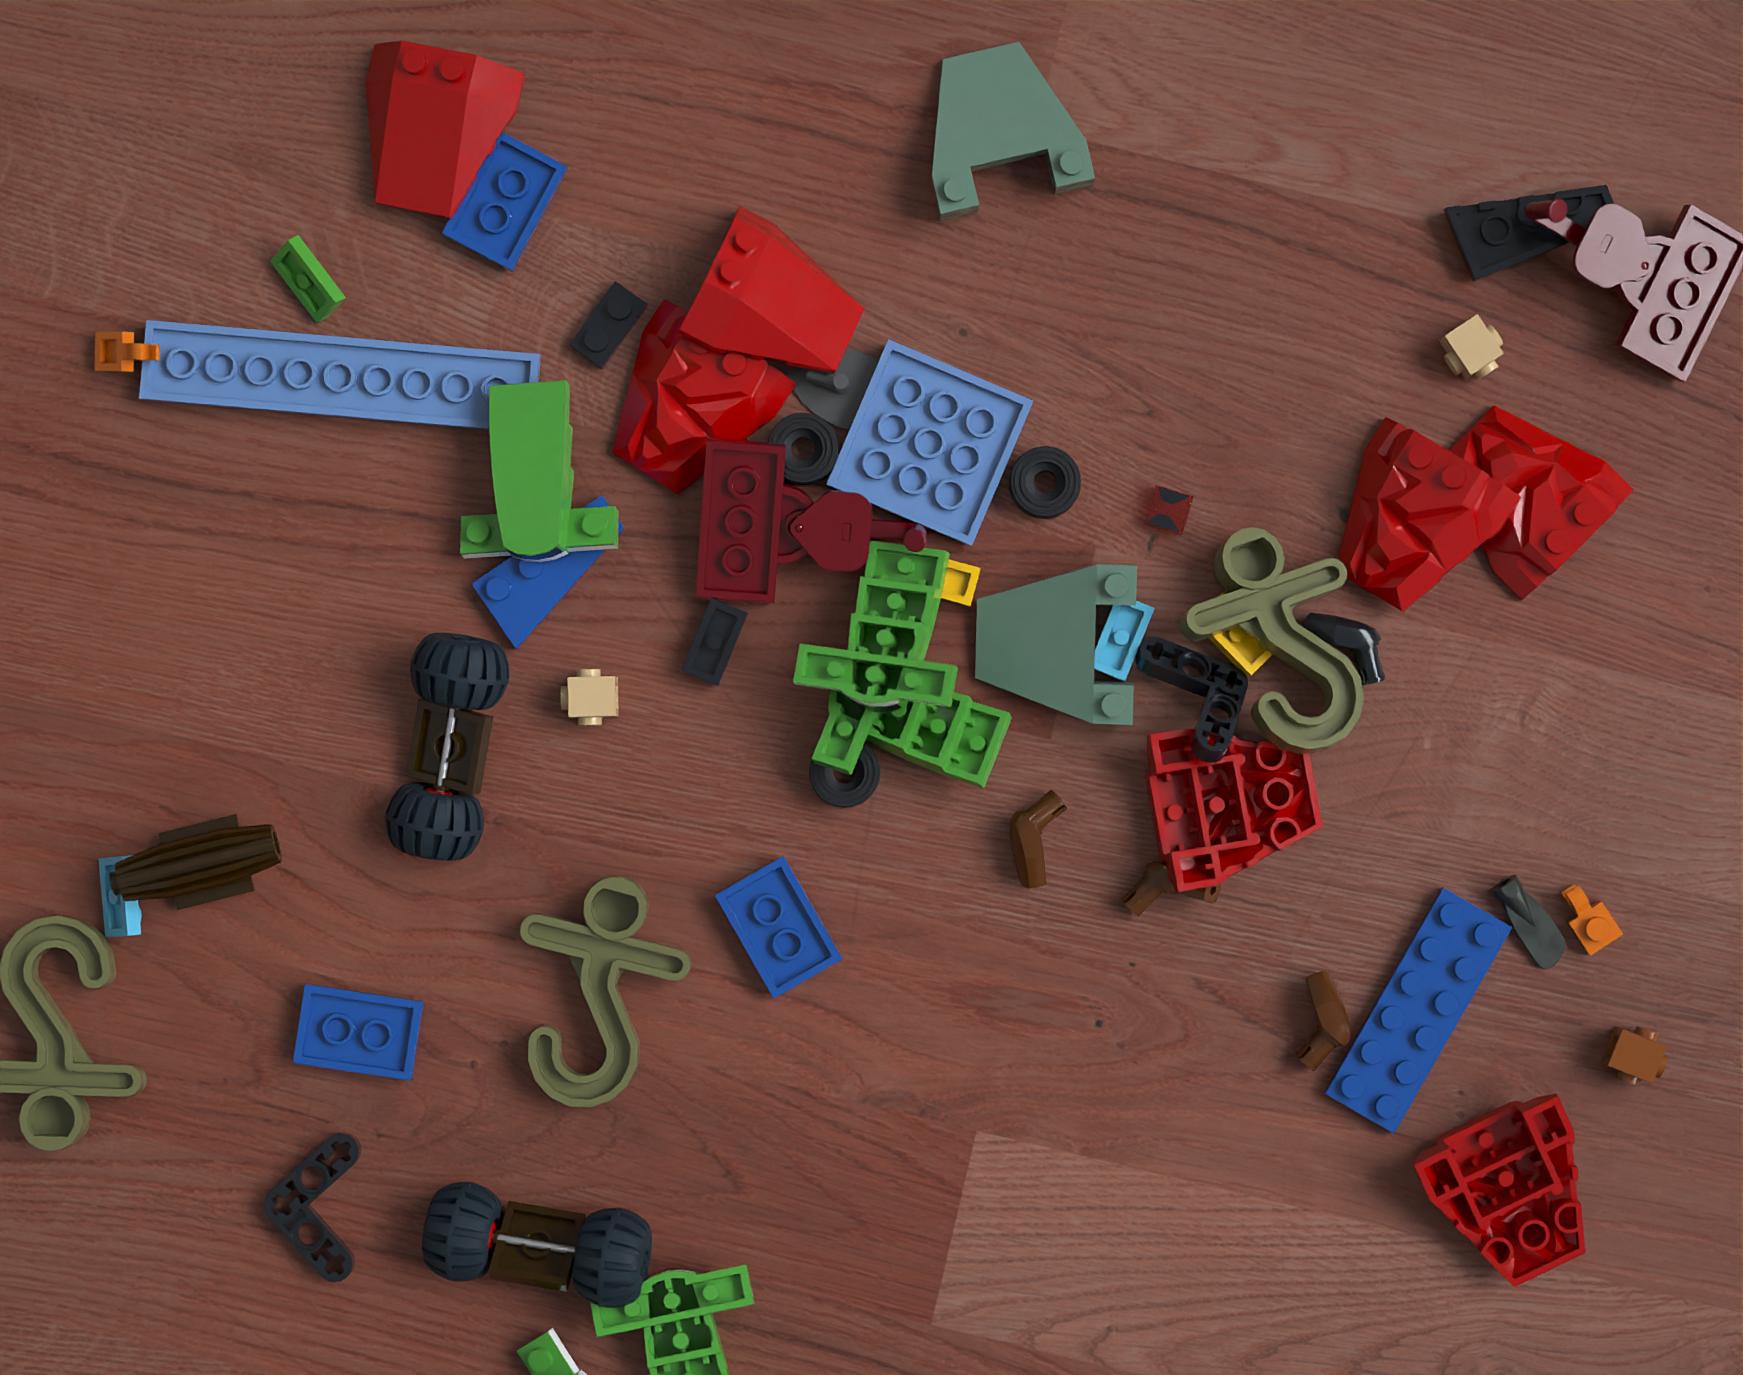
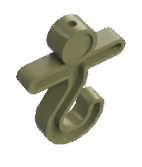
[1179,527,1364,754]
[520,875,692,1108]
[0,915,147,1151]

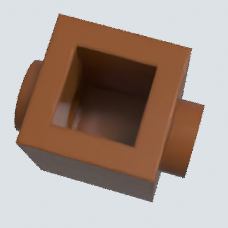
[1600,1026,1668,1087]

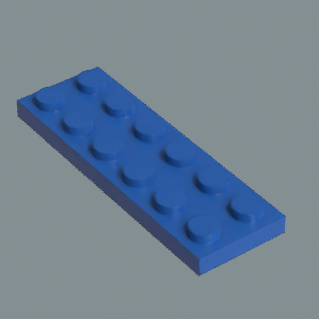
[1324,887,1512,1133]

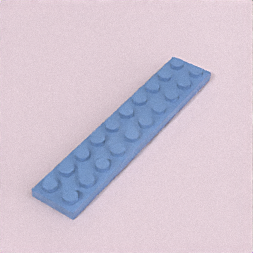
[139,320,541,430]

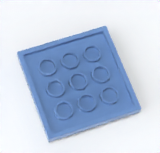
[826,339,1033,547]

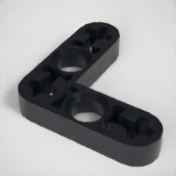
[1135,637,1248,763]
[264,1132,361,1282]

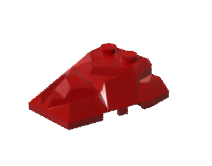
[612,299,796,495]
[1449,405,1633,600]
[1338,417,1521,612]
[1145,728,1323,893]
[1412,1093,1586,1287]

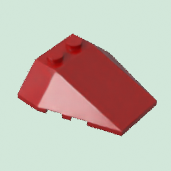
[366,40,526,219]
[678,206,865,374]

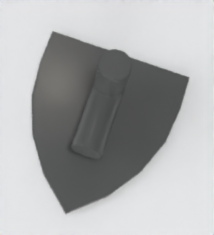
[782,348,880,431]

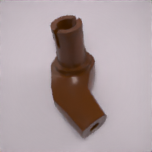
[1010,790,1067,888]
[1121,861,1221,917]
[1295,971,1351,1071]

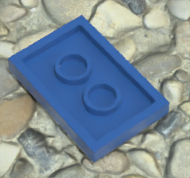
[442,132,568,272]
[715,856,843,998]
[293,983,424,1081]

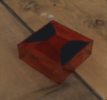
[1144,485,1194,535]

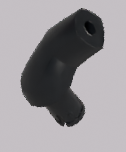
[1304,612,1386,685]

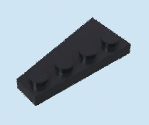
[1443,185,1614,282]

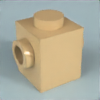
[1439,314,1504,379]
[561,669,619,725]

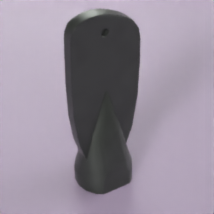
[1491,874,1565,969]

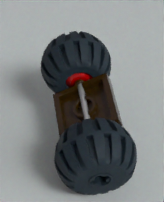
[385,633,510,861]
[422,1182,652,1308]

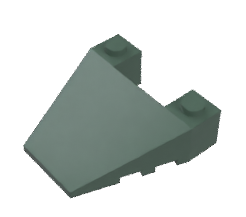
[931,42,1095,221]
[975,563,1137,725]

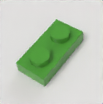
[270,235,346,323]

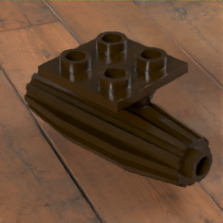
[109,814,282,910]

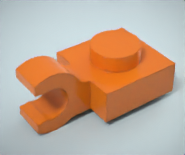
[95,332,159,372]
[1561,884,1623,956]

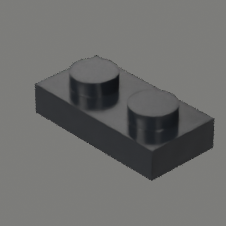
[570,281,648,369]
[681,598,748,686]

